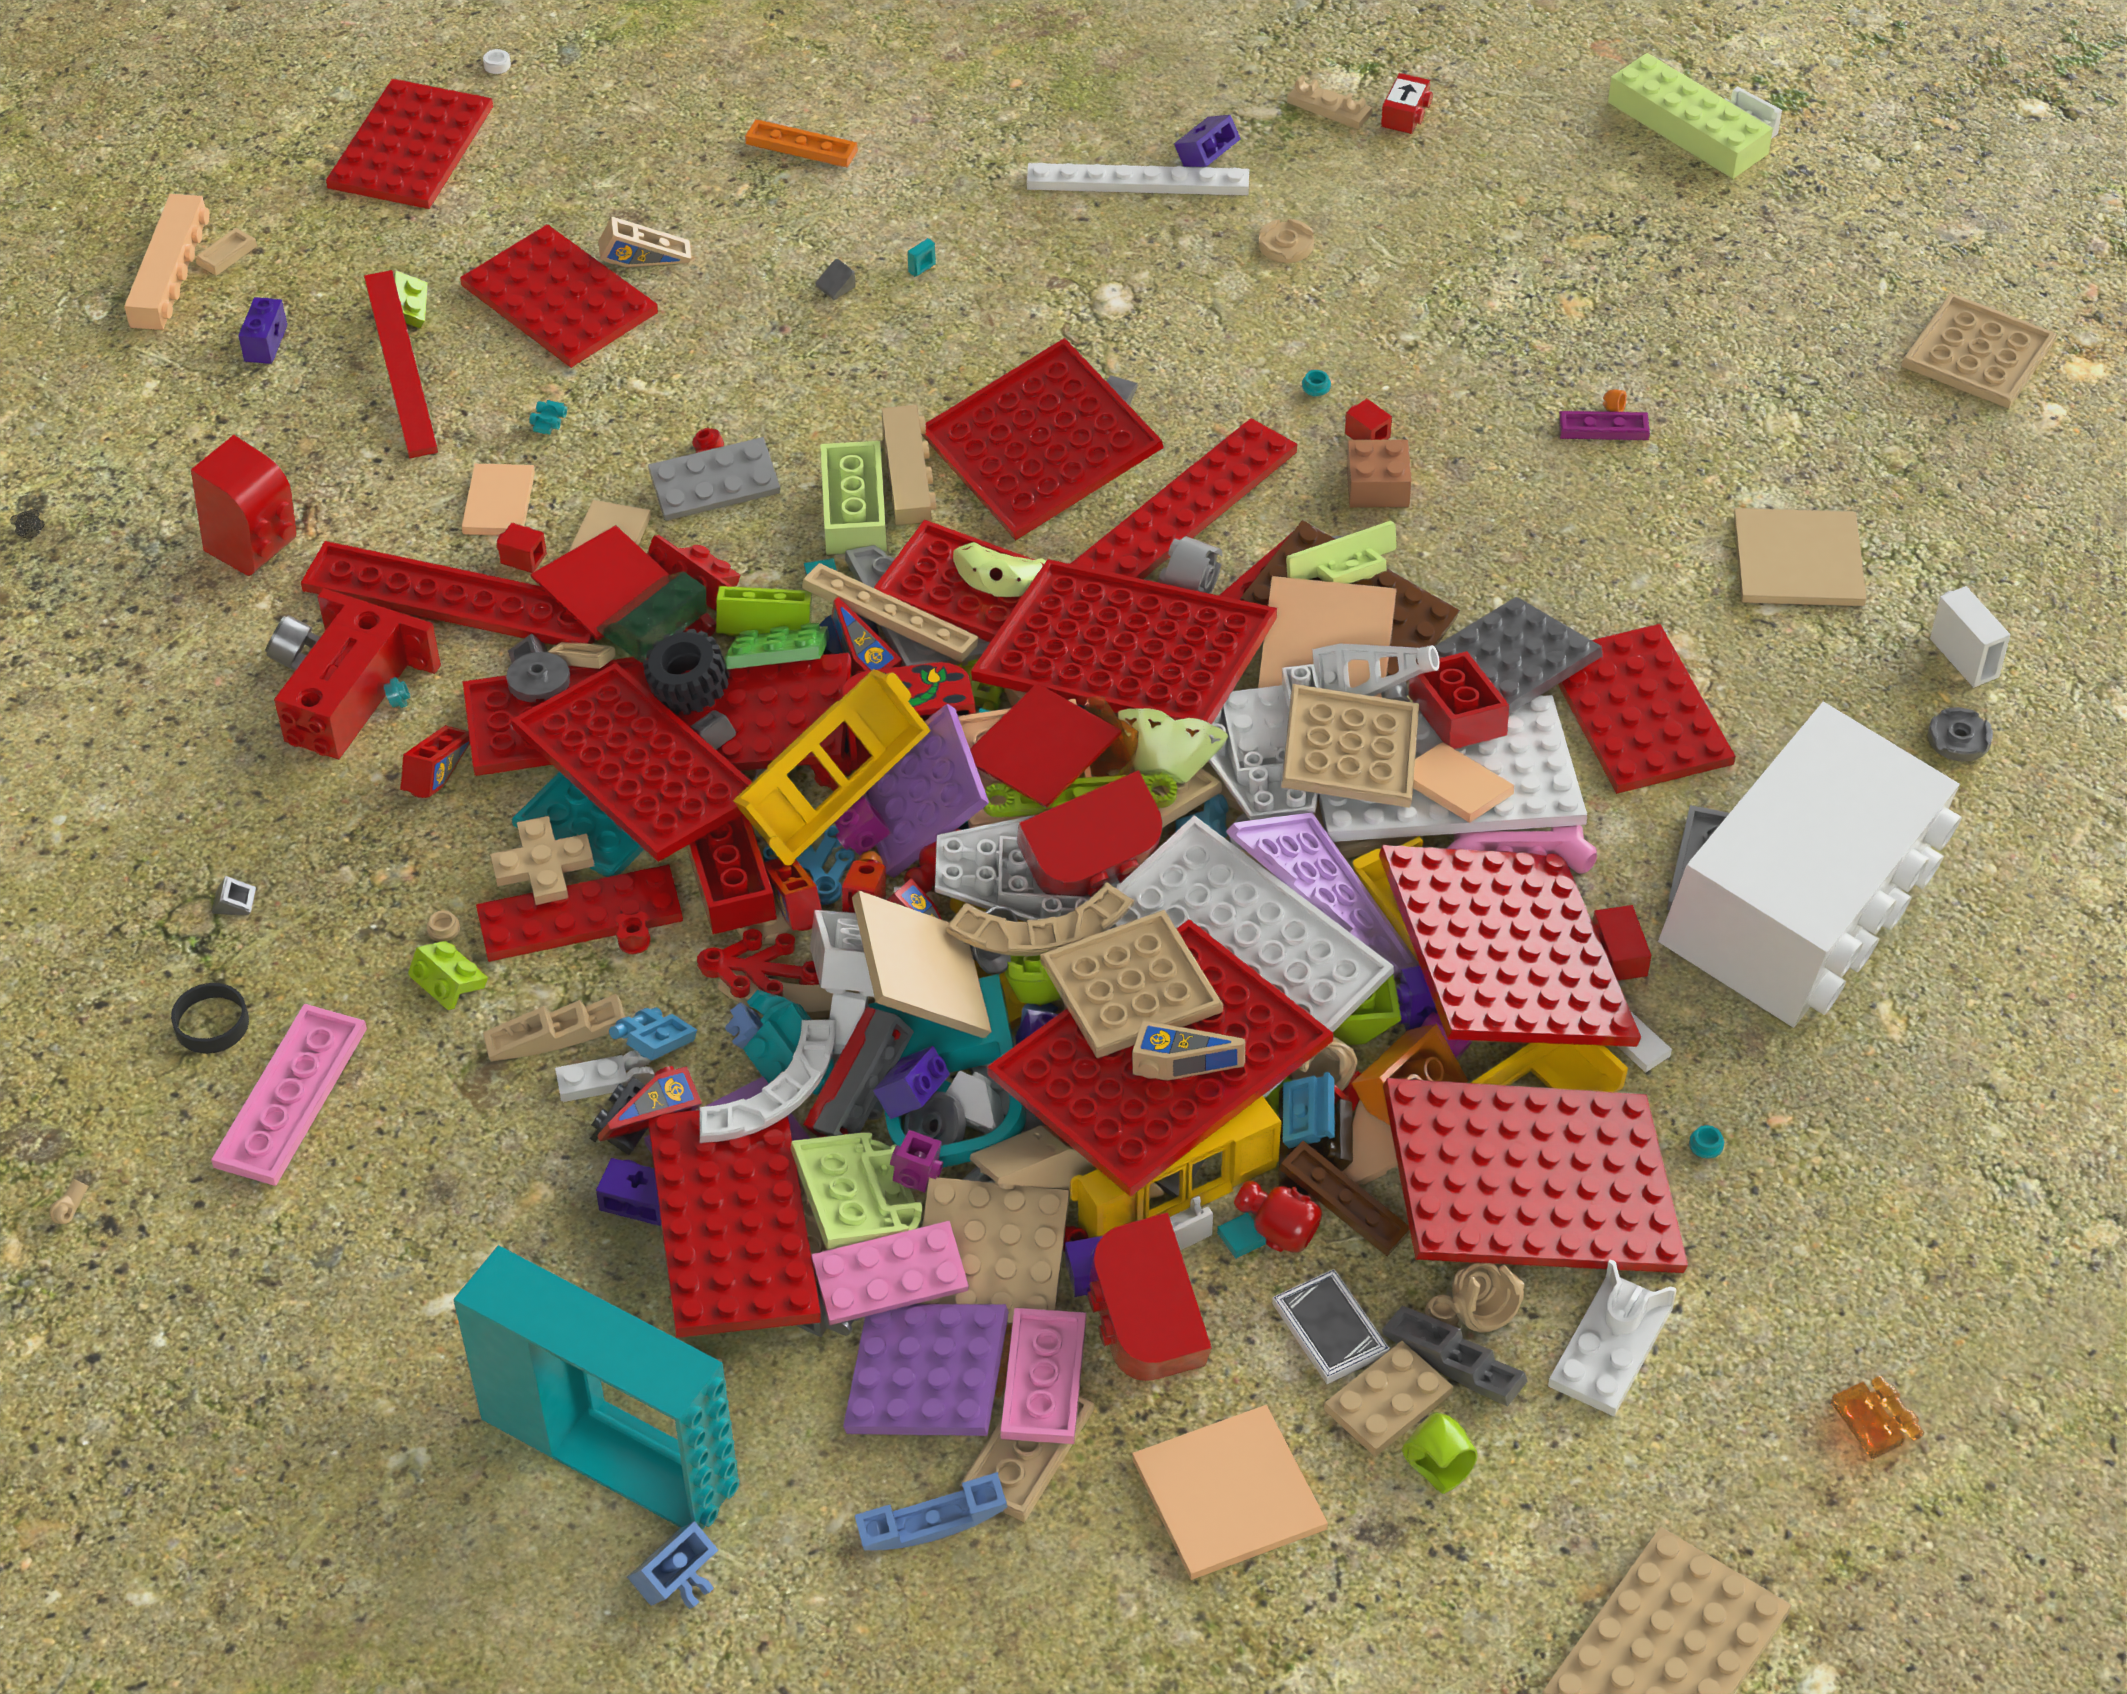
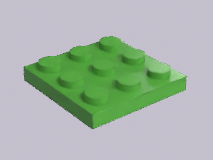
[725,623,829,669]

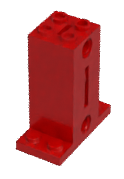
[274,588,441,760]

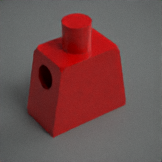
[842,859,886,913]

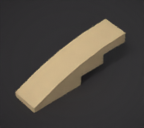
[483,994,625,1062]

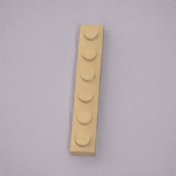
[802,563,978,662]

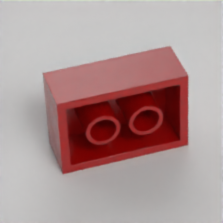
[1408,651,1509,749]

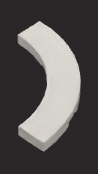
[700,1020,836,1143]

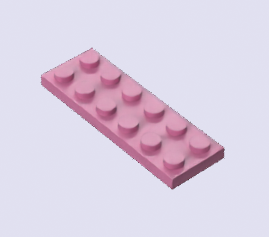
[211,1004,367,1186]

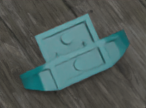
[743,990,834,1094]

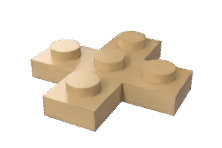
[490,816,594,905]

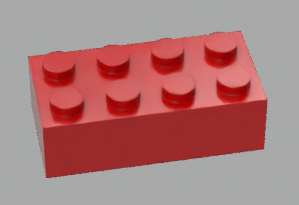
[686,814,777,935]

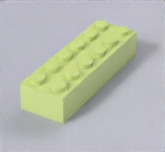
[1608,53,1773,179]

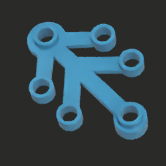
[763,826,855,905]

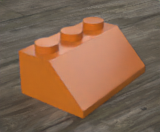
[1352,1024,1468,1125]

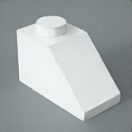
[829,991,869,1064]
[946,1071,1004,1134]

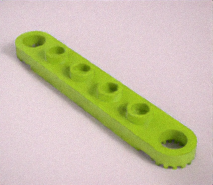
[983,773,1177,817]

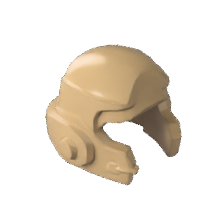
[1452,1263,1524,1333]

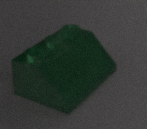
[597,571,707,663]

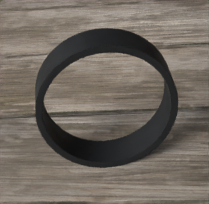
[171,983,249,1054]

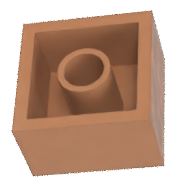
[1346,439,1412,508]

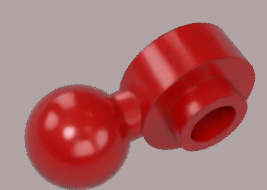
[692,428,724,453]

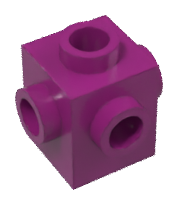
[834,797,891,856]
[890,1130,943,1193]

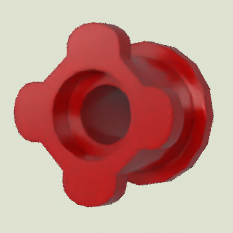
[810,752,853,791]
[615,912,651,954]

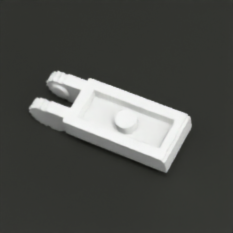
[555,1050,655,1102]

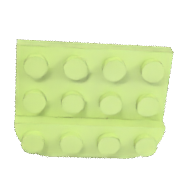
[791,1133,922,1250]

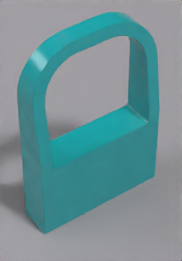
[868,974,1027,1168]

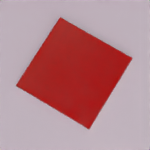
[531,525,683,640]
[970,683,1122,809]

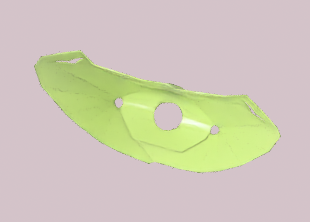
[953,542,1046,597]
[1118,708,1228,784]

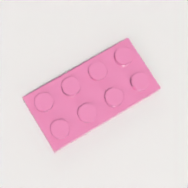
[811,1221,969,1325]
[1001,1308,1086,1444]

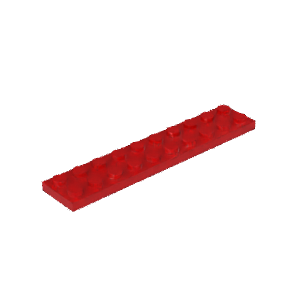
[1070,418,1298,579]
[301,541,595,645]

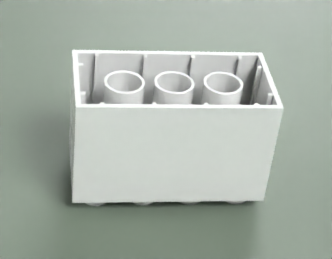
[1658,702,1962,1028]

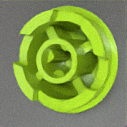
[1005,955,1061,1005]

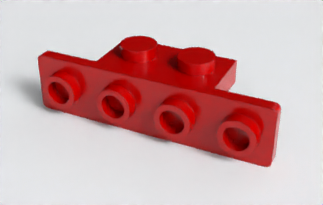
[647,535,741,612]

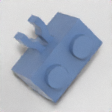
[627,1521,718,1609]

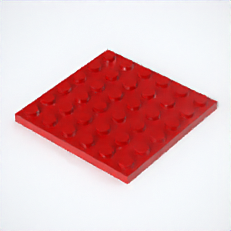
[921,338,1164,541]

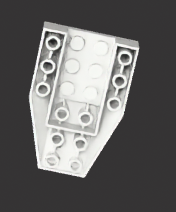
[1209,664,1319,821]
[935,815,1120,922]

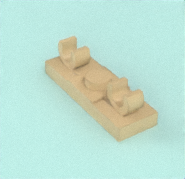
[1287,75,1372,130]

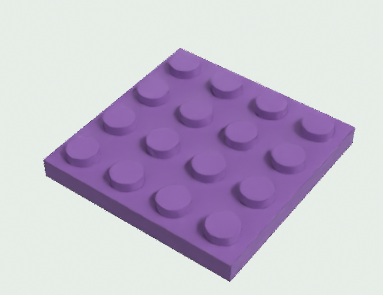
[860,704,989,878]
[843,1304,1009,1436]

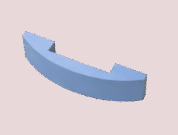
[855,1472,1008,1550]

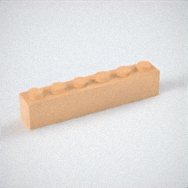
[124,194,209,330]

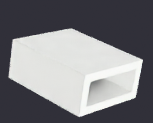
[1930,586,2011,688]

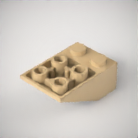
[970,1125,1097,1192]

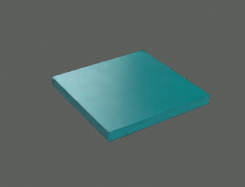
[512,772,644,877]

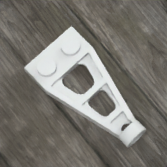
[1312,643,1439,696]

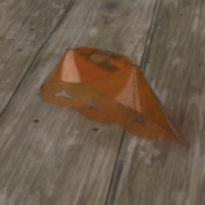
[1085,696,1139,777]

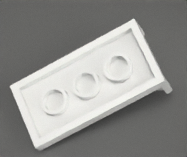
[1548,1260,1677,1416]

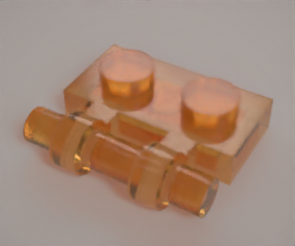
[1831,1375,1925,1459]

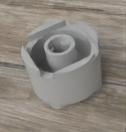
[1158,536,1222,594]

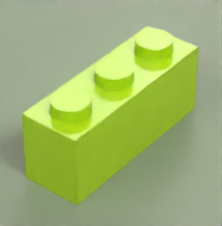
[716,586,812,637]

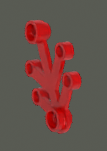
[697,929,820,998]

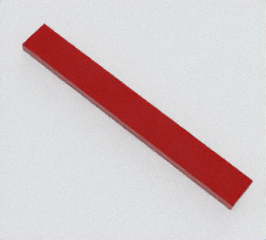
[364,270,438,459]

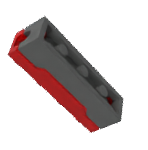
[803,1007,914,1138]

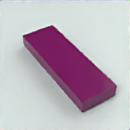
[1559,411,1650,440]

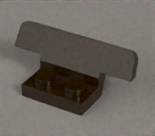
[1279,1087,1353,1196]

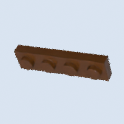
[1279,1141,1410,1257]

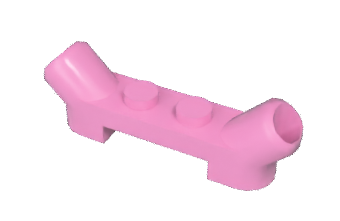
[1446,825,1597,874]

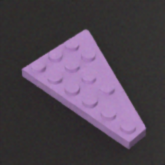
[1226,812,1420,978]

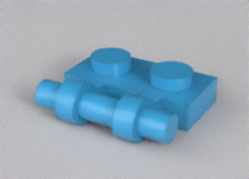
[609,1007,697,1061]

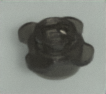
[10,509,45,539]

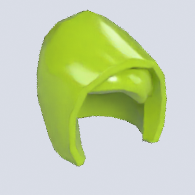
[1401,1412,1478,1494]

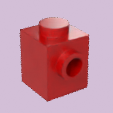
[1345,398,1392,440]
[496,522,547,573]

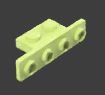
[1286,521,1397,584]

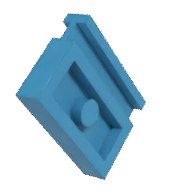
[1283,1072,1335,1149]

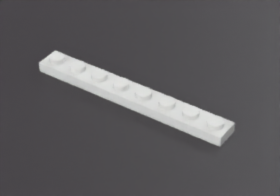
[1027,163,1249,195]

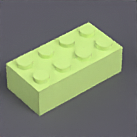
[820,441,887,555]

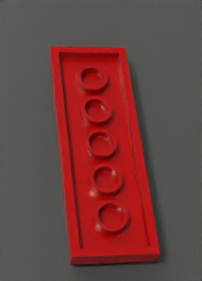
[476,864,683,962]

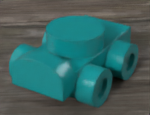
[529,400,567,435]

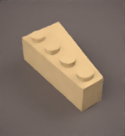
[882,405,936,525]

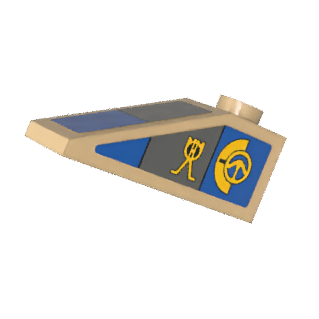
[598,217,691,267]
[1132,1020,1245,1080]

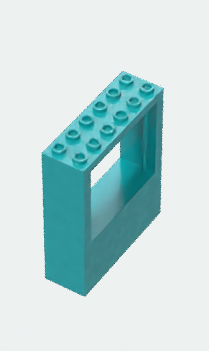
[453,1245,740,1530]

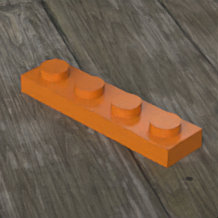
[745,119,858,168]

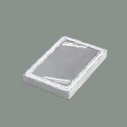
[1272,1269,1389,1384]

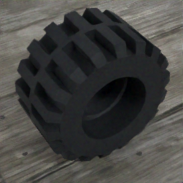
[643,629,729,715]

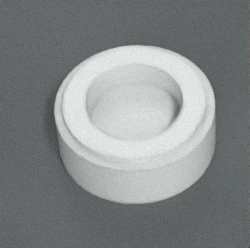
[483,49,511,74]

